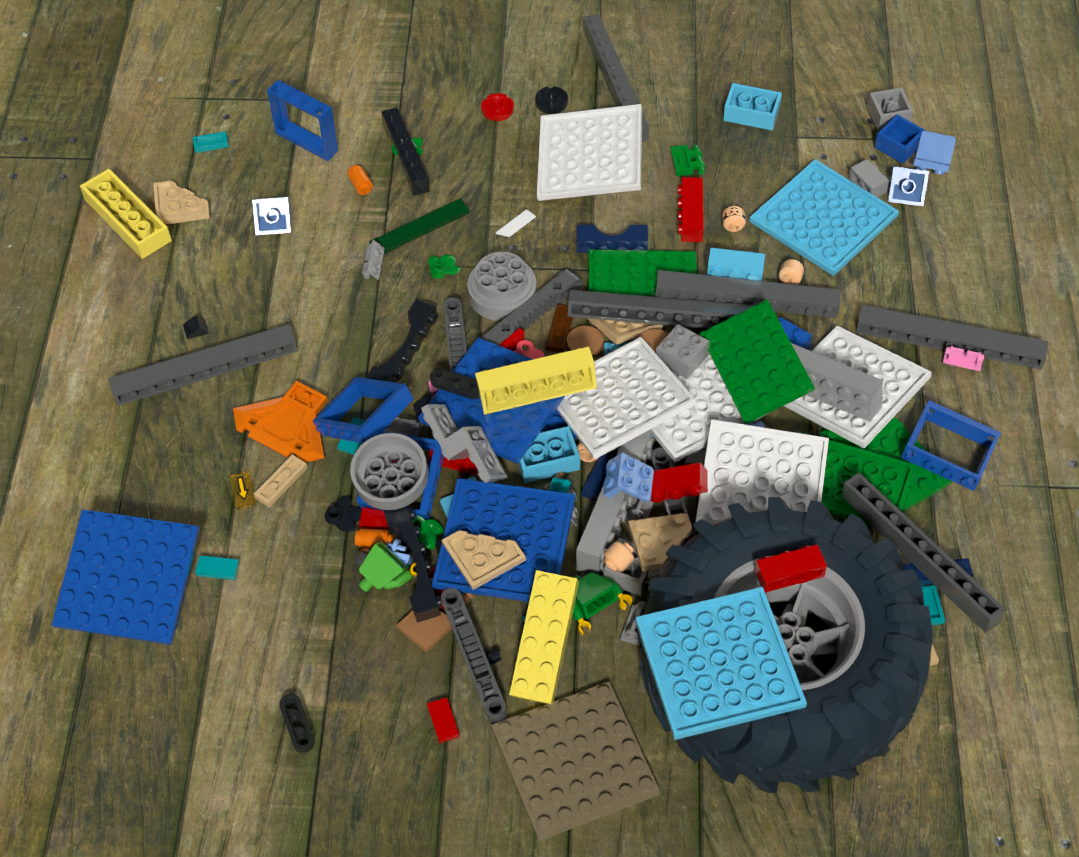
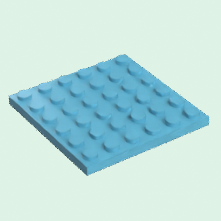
[749,159,899,276]
[635,587,807,740]

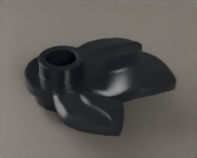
[324,497,362,532]

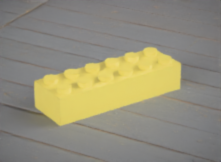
[80,169,171,259]
[475,347,597,415]
[509,570,579,705]

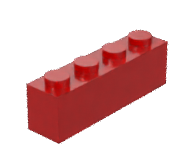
[678,177,704,242]

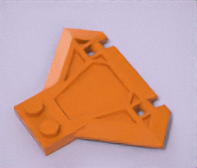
[233,381,328,463]

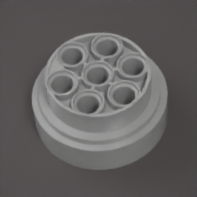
[467,252,537,321]
[350,433,429,510]

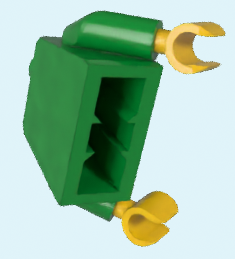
[572,572,632,636]

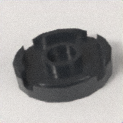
[535,86,568,114]

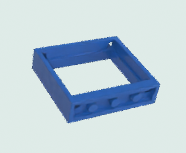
[267,80,338,161]
[313,377,414,443]
[901,400,1001,491]
[356,431,444,520]

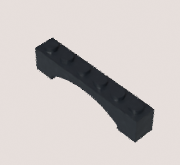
[381,108,430,196]
[366,300,438,383]
[383,506,442,623]

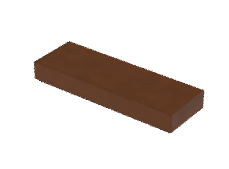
[546,304,573,353]

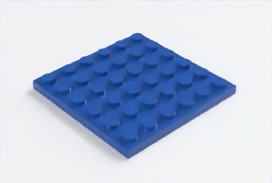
[418,337,565,464]
[432,478,576,602]
[51,509,200,645]

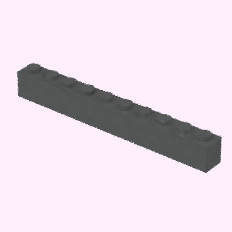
[583,14,649,142]
[655,270,840,318]
[567,290,754,329]
[856,305,1048,370]
[108,324,298,406]
[842,473,1005,633]

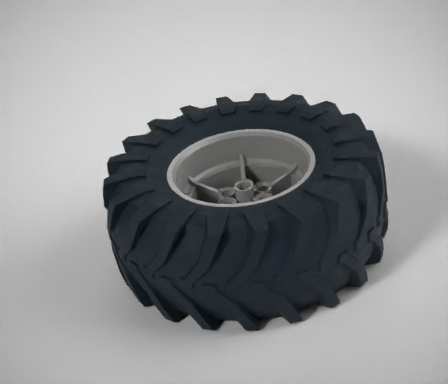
[639,497,933,794]

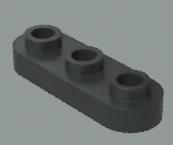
[430,369,479,399]
[279,694,315,753]

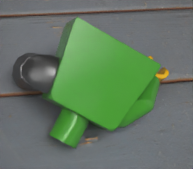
[355,541,417,592]

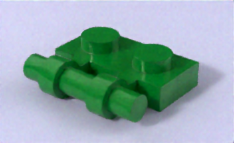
[670,145,705,176]

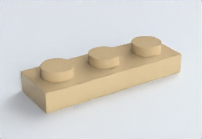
[254,454,308,508]

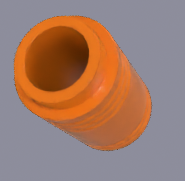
[348,165,373,195]
[355,528,393,549]

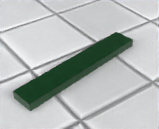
[369,198,470,254]

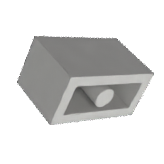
[849,159,889,197]

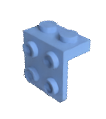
[913,131,956,175]
[604,453,654,502]

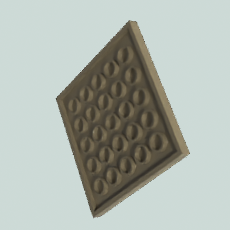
[491,682,660,842]

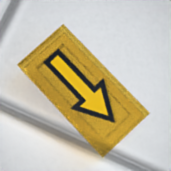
[229,471,256,511]

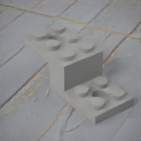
[421,404,508,483]

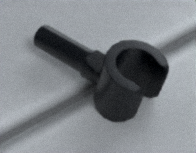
[483,648,501,665]

